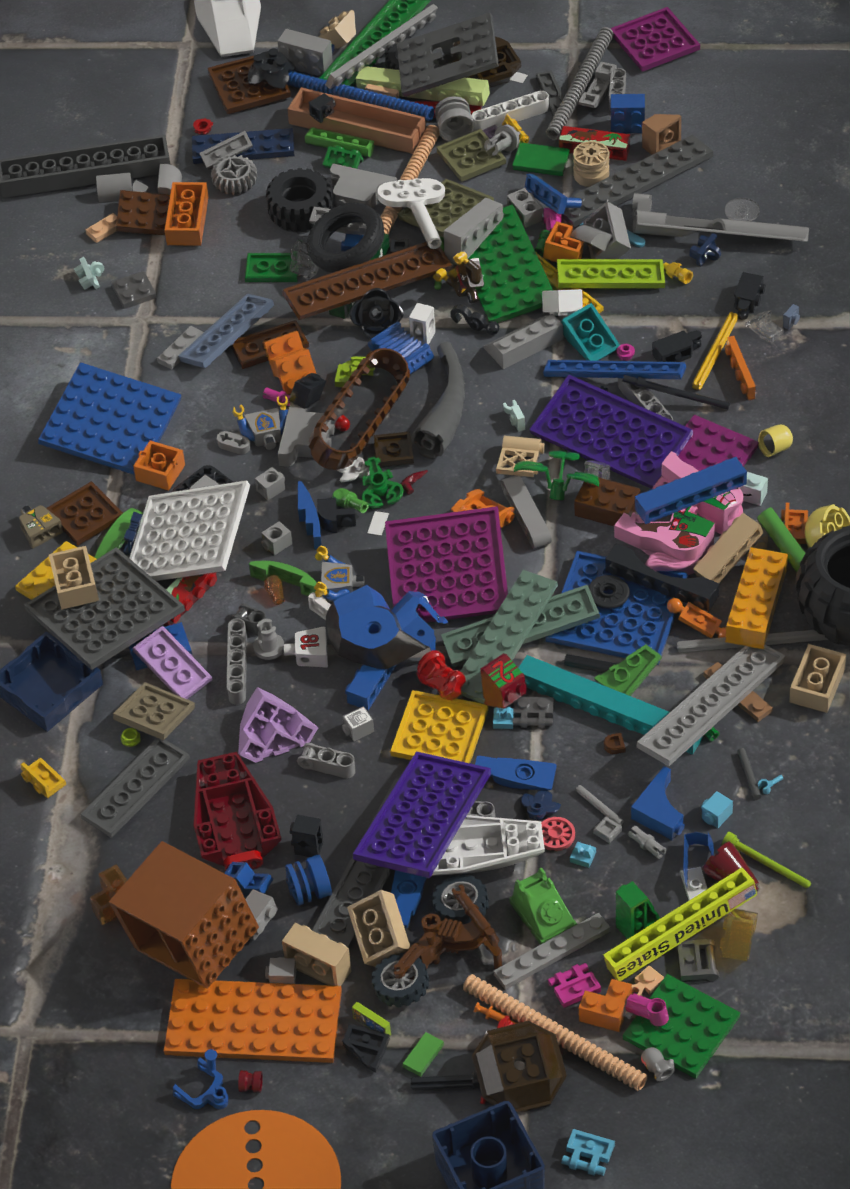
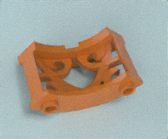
[451,489,516,528]

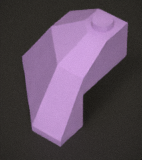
[238,687,318,763]

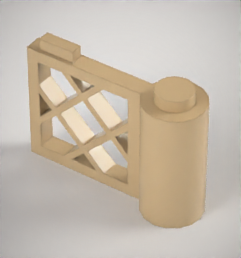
[496,436,545,477]

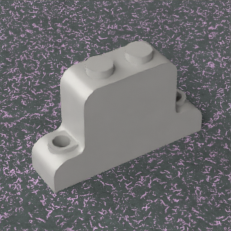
[330,164,397,209]
[278,402,335,467]

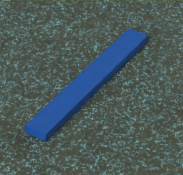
[543,360,686,379]

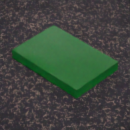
[513,142,570,176]
[245,253,300,282]

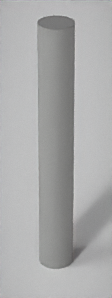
[575,785,624,825]

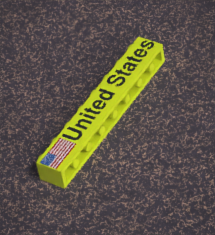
[603,868,757,981]

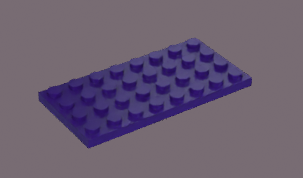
[530,375,693,489]
[353,751,491,878]

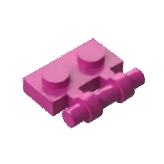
[547,963,601,1008]

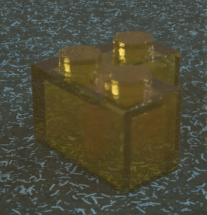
[720,909,758,961]

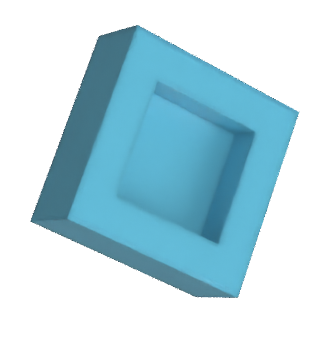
[493,707,514,729]
[570,842,596,868]

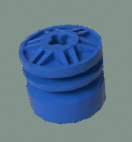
[285,855,332,906]

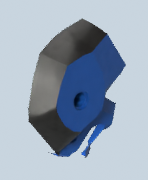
[325,585,449,669]

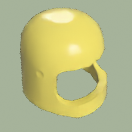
[758,424,793,457]

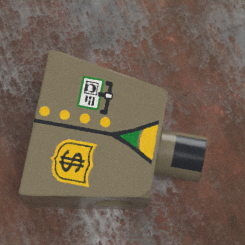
[19,505,63,549]

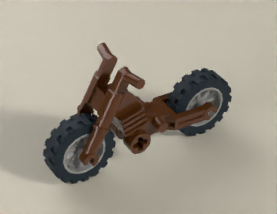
[372,874,502,1007]

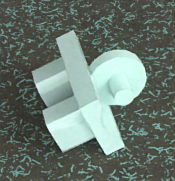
[74,257,104,290]

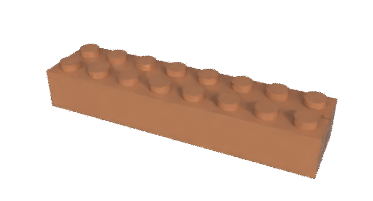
[288,87,426,154]

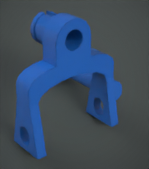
[173,1049,228,1109]

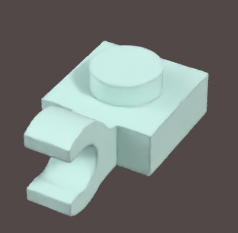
[503,400,525,432]

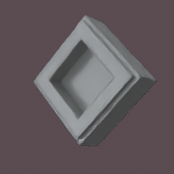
[593,817,622,844]

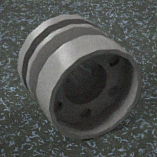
[435,96,474,142]

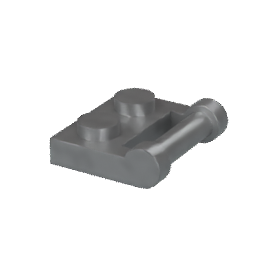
[677,939,719,981]

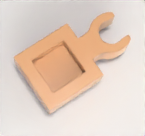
[632,965,664,996]

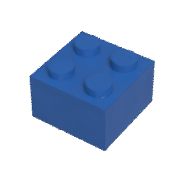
[611,94,645,133]

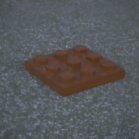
[116,190,170,235]
[46,481,123,545]

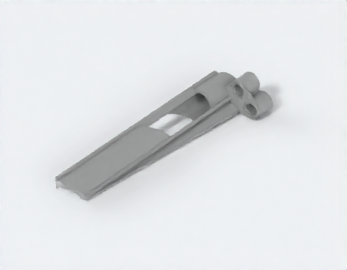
[632,193,809,241]

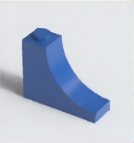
[631,766,685,840]

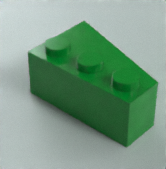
[616,881,661,939]

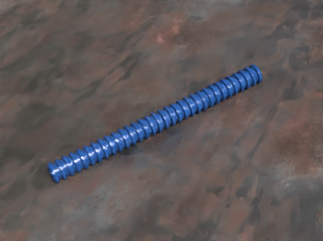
[287,71,434,121]

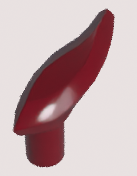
[400,470,428,495]

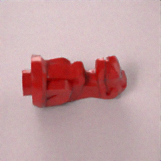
[417,650,466,700]

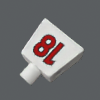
[284,627,328,667]

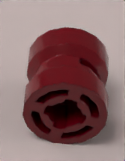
[238,1070,263,1093]

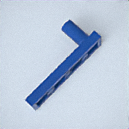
[524,174,582,214]

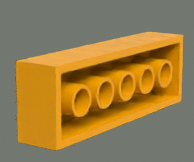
[725,547,788,649]

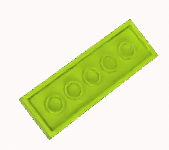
[557,259,665,289]

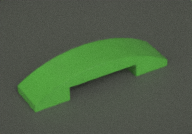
[94,508,144,559]
[249,561,317,596]

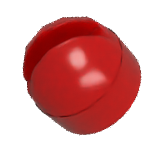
[334,415,350,431]

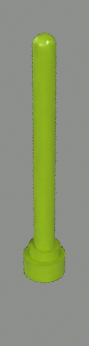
[721,832,811,888]

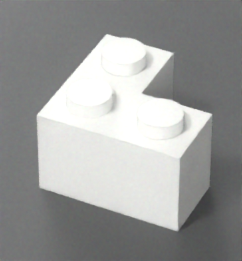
[542,289,583,316]

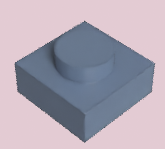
[783,304,800,330]

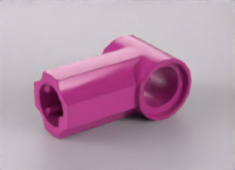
[543,208,562,232]
[625,994,669,1026]

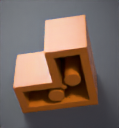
[543,221,584,262]
[579,979,632,1032]

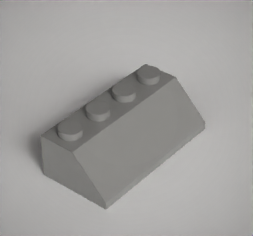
[484,314,563,369]

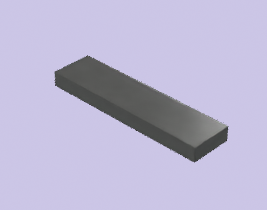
[536,70,564,117]

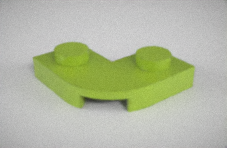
[335,356,375,387]

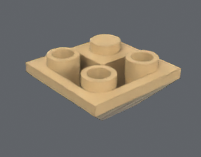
[319,10,356,48]

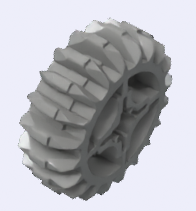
[211,155,257,195]

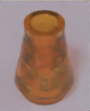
[264,575,285,605]

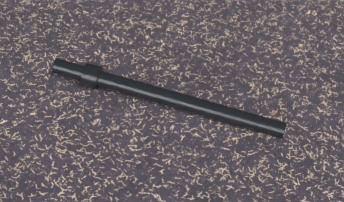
[622,375,730,410]

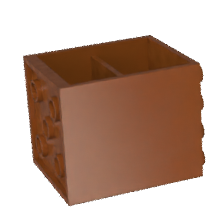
[109,841,259,989]

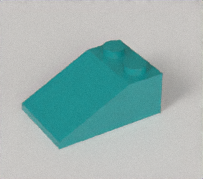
[561,303,620,361]

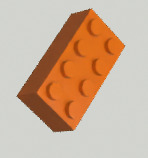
[165,182,209,246]

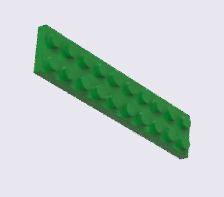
[320,0,431,87]

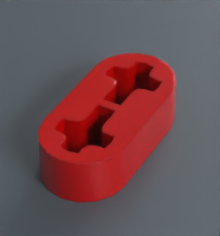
[223,850,263,871]

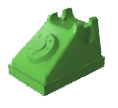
[509,868,577,945]

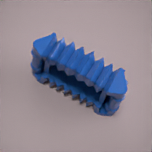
[368,321,434,374]

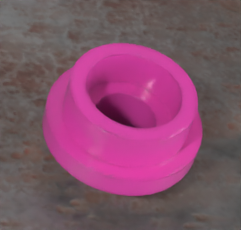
[617,344,635,361]

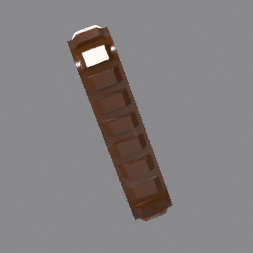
[308,348,410,470]

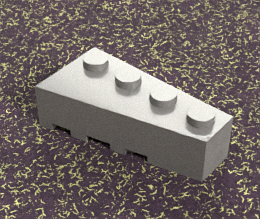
[444,198,504,265]

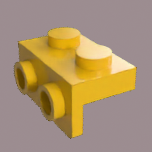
[20,757,66,798]

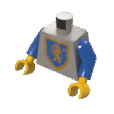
[232,396,288,450]
[314,546,364,602]

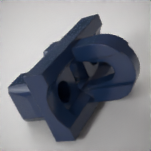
[690,233,721,267]

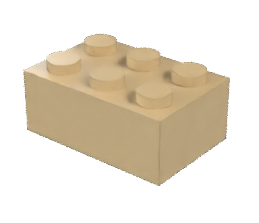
[49,546,99,610]
[789,644,846,713]
[347,890,410,967]
[282,923,351,986]

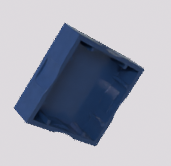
[0,631,103,732]

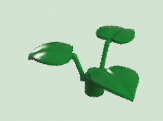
[514,451,599,500]

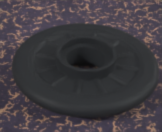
[588,575,630,609]

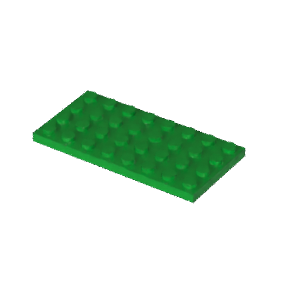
[468,204,553,323]

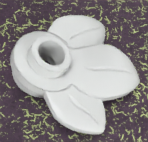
[337,457,370,482]

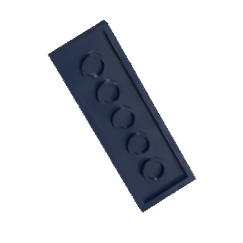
[192,128,295,164]

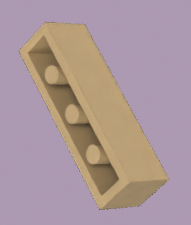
[693,513,763,583]

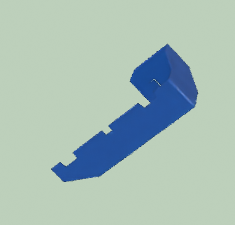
[683,832,714,889]

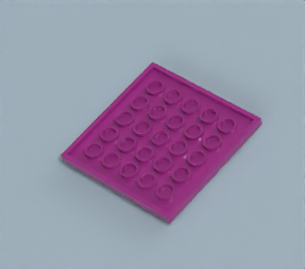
[385,506,508,623]

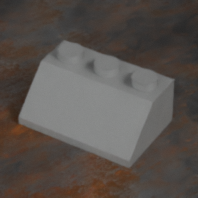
[583,202,631,259]

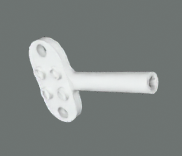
[377,178,445,249]

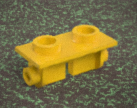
[502,114,529,148]

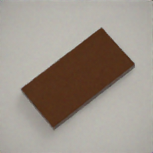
[230,320,309,369]

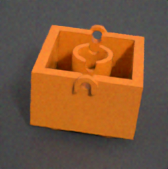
[133,440,185,491]

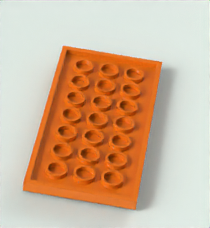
[164,979,342,1063]

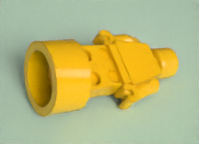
[663,262,693,284]

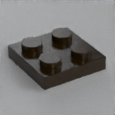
[374,431,414,467]

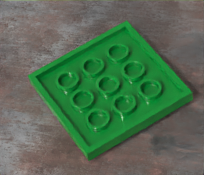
[623,974,740,1079]

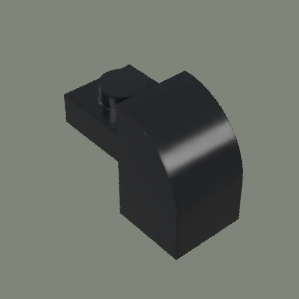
[317,498,356,533]

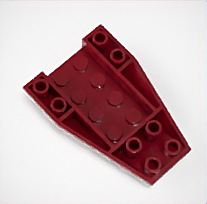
[194,752,282,866]

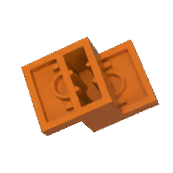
[263,331,316,395]

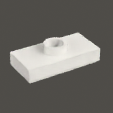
[681,867,707,901]

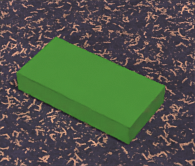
[403,1032,444,1077]

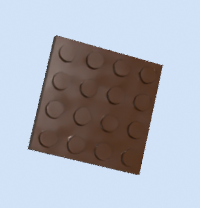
[208,55,291,114]

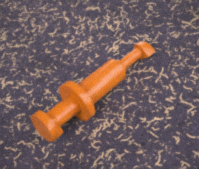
[473,1002,519,1024]

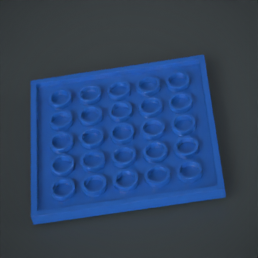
[38,362,181,475]
[546,551,688,665]

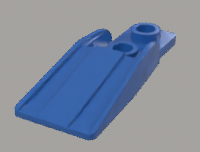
[475,756,557,791]
[391,870,427,928]

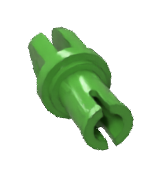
[332,488,369,513]

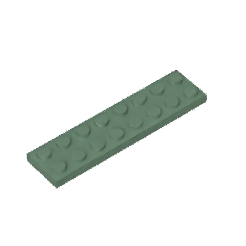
[460,570,558,704]
[441,585,600,668]

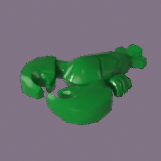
[361,457,404,509]

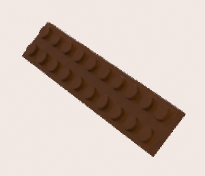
[282,242,452,320]

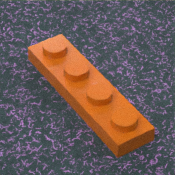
[725,336,756,400]

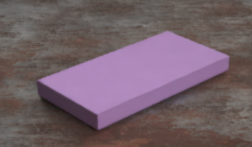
[133,625,212,699]

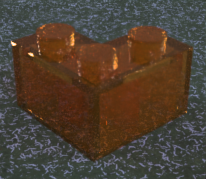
[90,864,127,925]

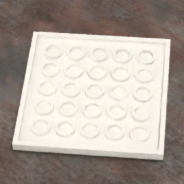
[129,480,250,581]

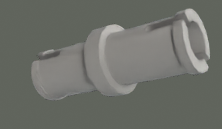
[628,826,666,859]

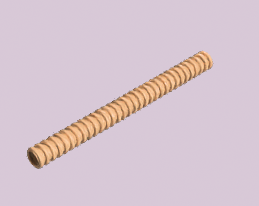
[380,125,440,234]
[463,974,647,1091]

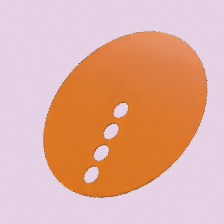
[171,1110,341,1189]

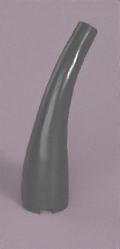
[411,342,465,459]

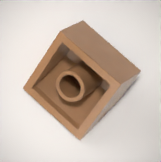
[642,114,681,155]

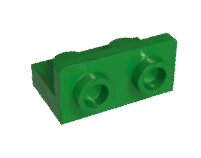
[323,146,363,169]

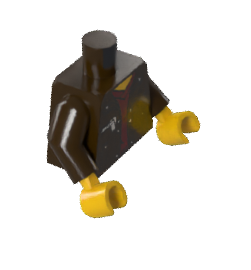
[433,252,484,303]

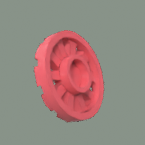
[541,817,575,851]

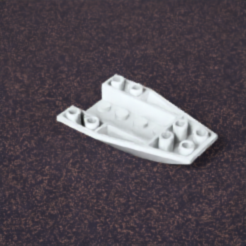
[194,0,261,57]
[431,815,545,876]

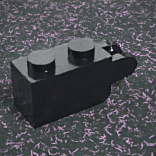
[734,272,766,320]
[652,330,702,362]

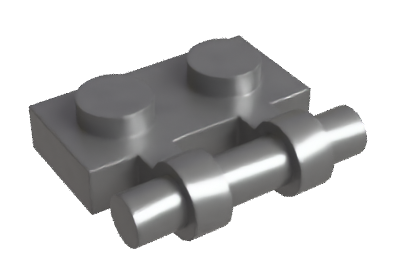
[513,697,554,728]

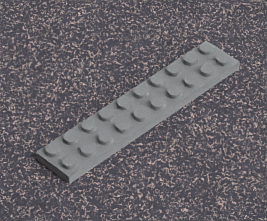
[636,645,786,766]

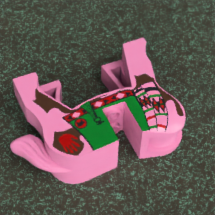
[614,451,743,575]

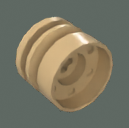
[573,141,609,187]

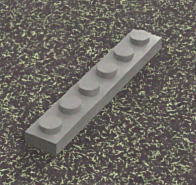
[494,913,610,990]

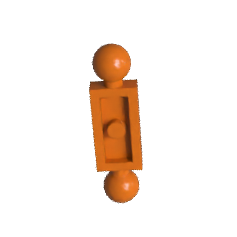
[667,598,726,638]

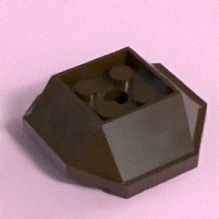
[451,37,521,88]
[472,1021,567,1113]

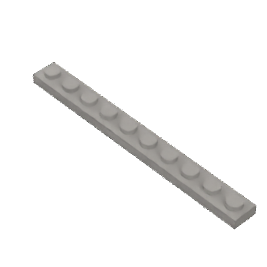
[325,4,438,89]

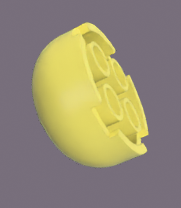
[805,504,850,548]

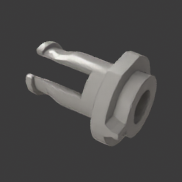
[484,124,521,155]
[253,619,284,660]

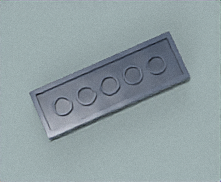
[178,294,274,368]

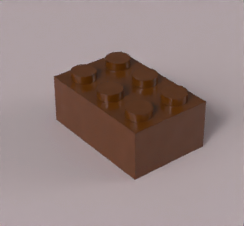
[574,477,641,526]

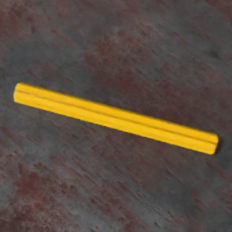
[692,312,738,390]

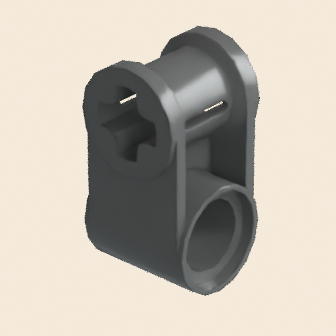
[230,603,266,635]

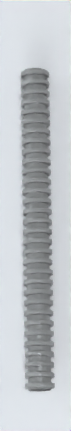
[546,27,614,140]

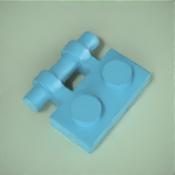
[561,1129,615,1176]

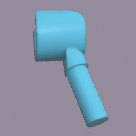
[758,775,783,794]

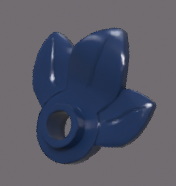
[521,790,561,820]

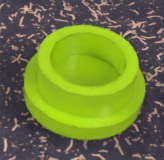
[121,728,141,747]

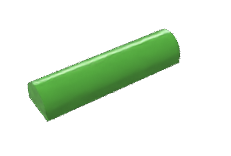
[305,127,374,157]
[757,507,805,573]

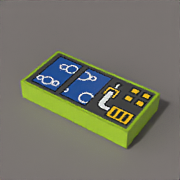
[352,1002,391,1035]

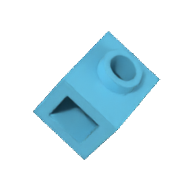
[701,791,733,828]

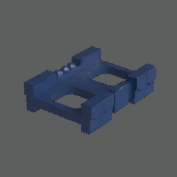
[123,512,143,555]

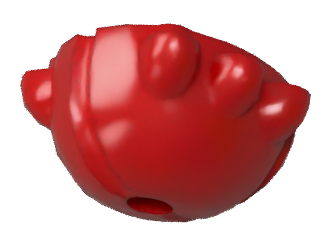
[193,118,213,135]

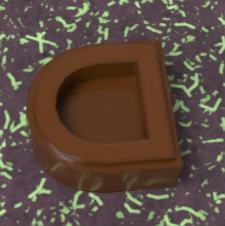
[604,733,626,754]

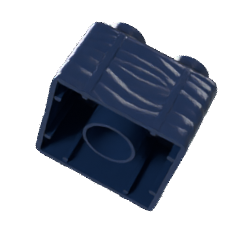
[432,1101,545,1189]

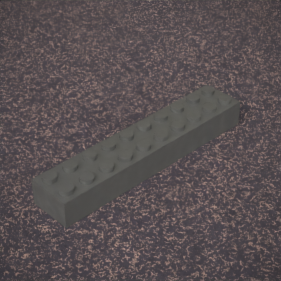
[0,135,170,198]

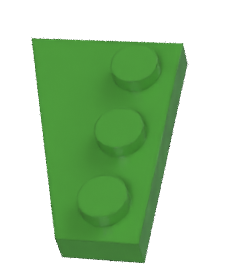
[594,645,662,696]

